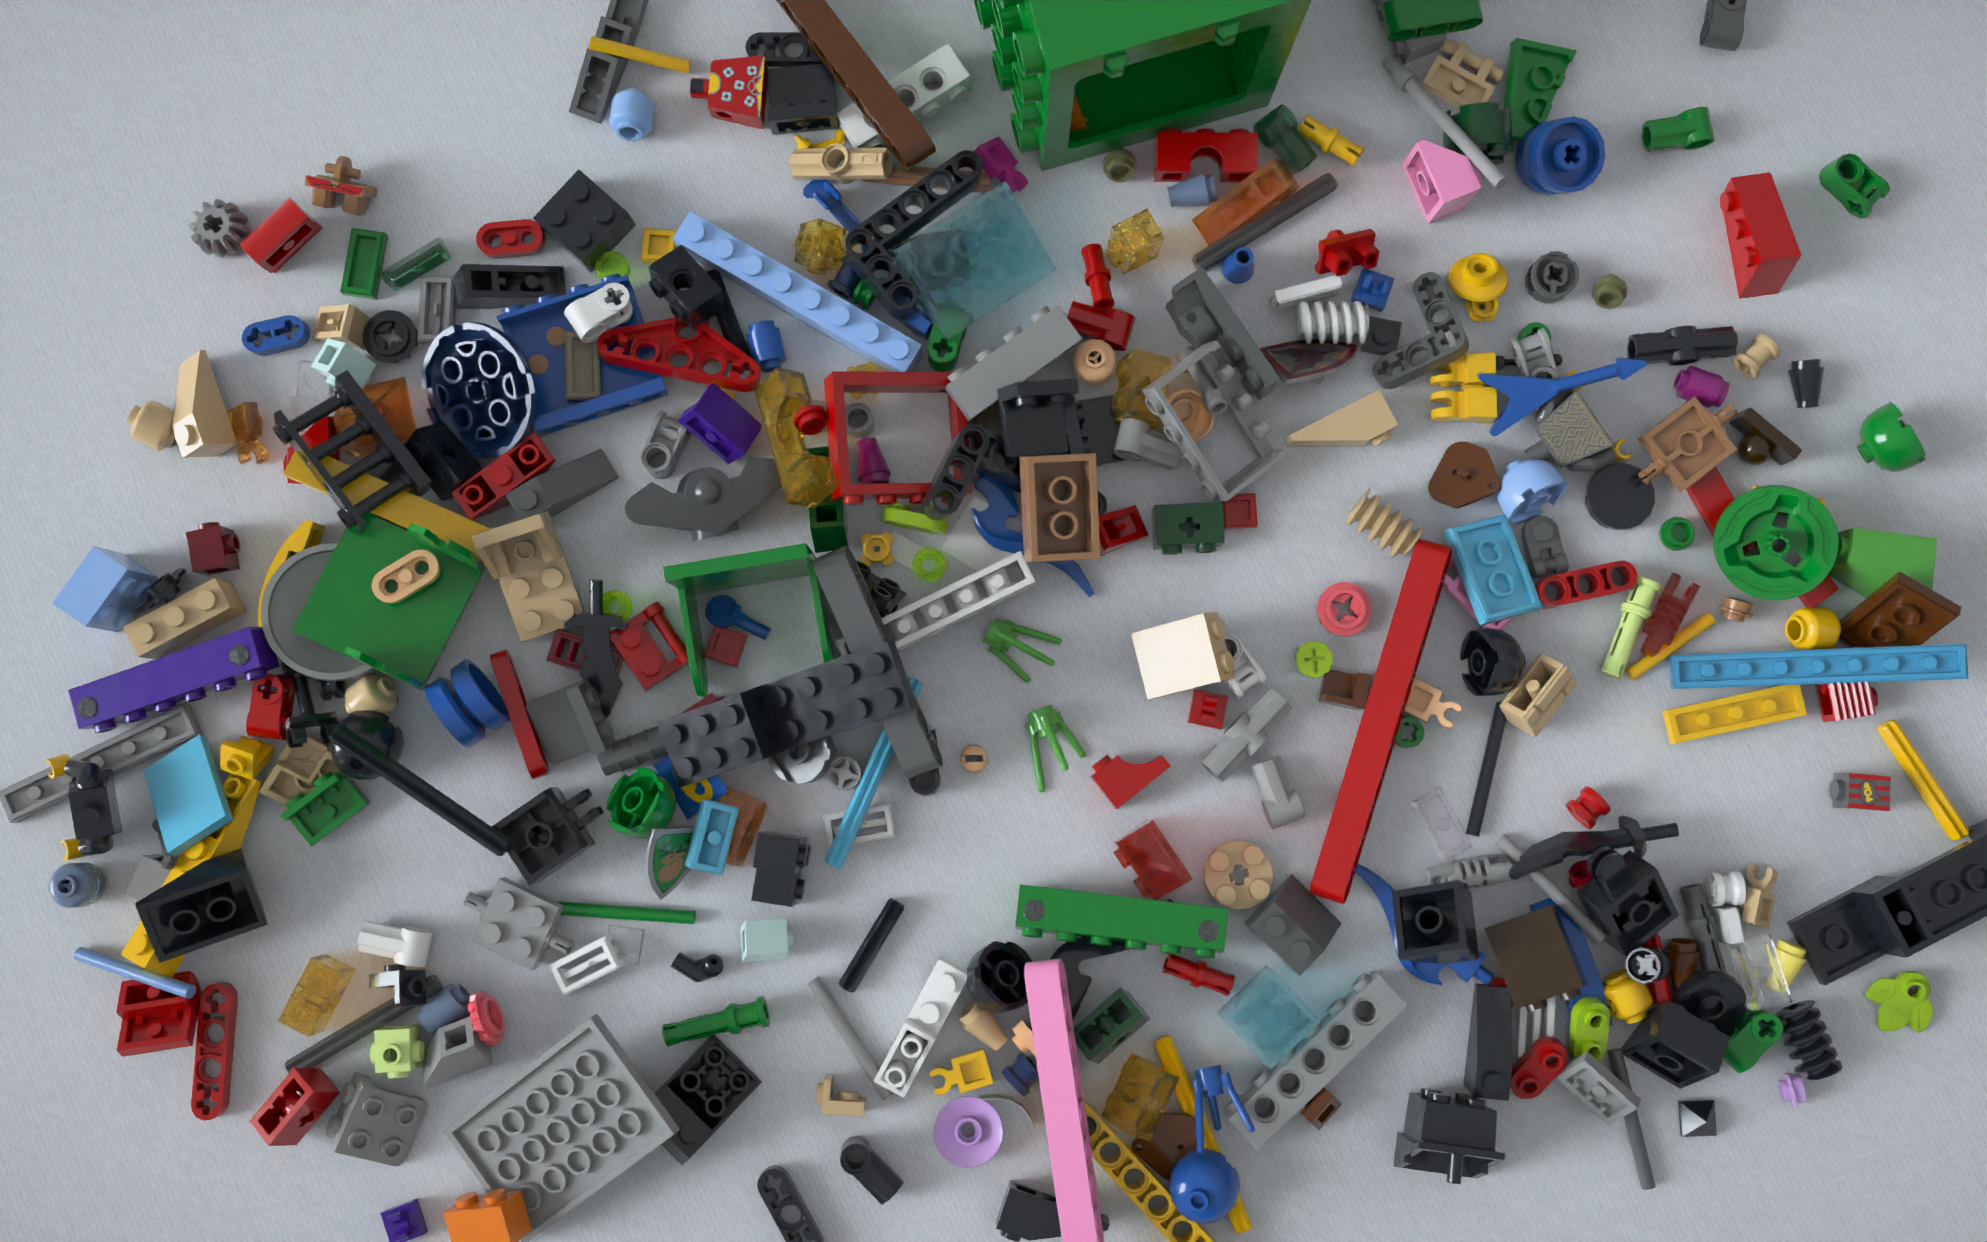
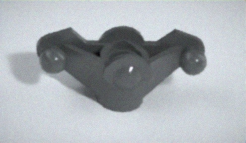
[625,456,789,541]

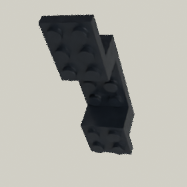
[657,639,918,787]
[1787,819,1987,985]

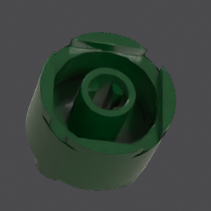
[1443,102,1513,165]

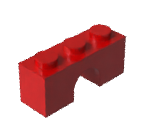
[1154,128,1258,183]

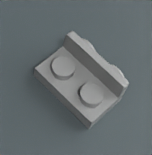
[1556,1051,1641,1126]

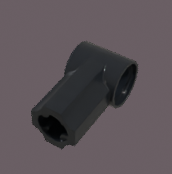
[840,1136,904,1205]

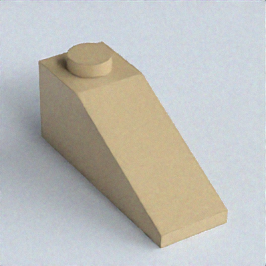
[172,350,237,458]
[1285,389,1398,447]

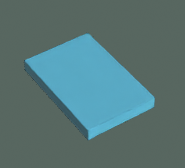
[1443,514,1543,626]
[143,734,233,856]

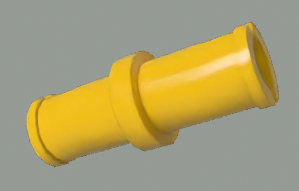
[1297,114,1365,167]

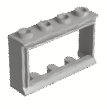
[1141,341,1288,501]

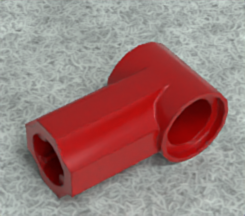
[1067,301,1136,351]

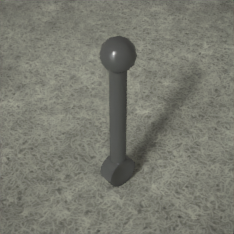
[152,819,177,870]

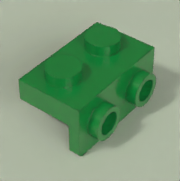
[280,771,370,846]

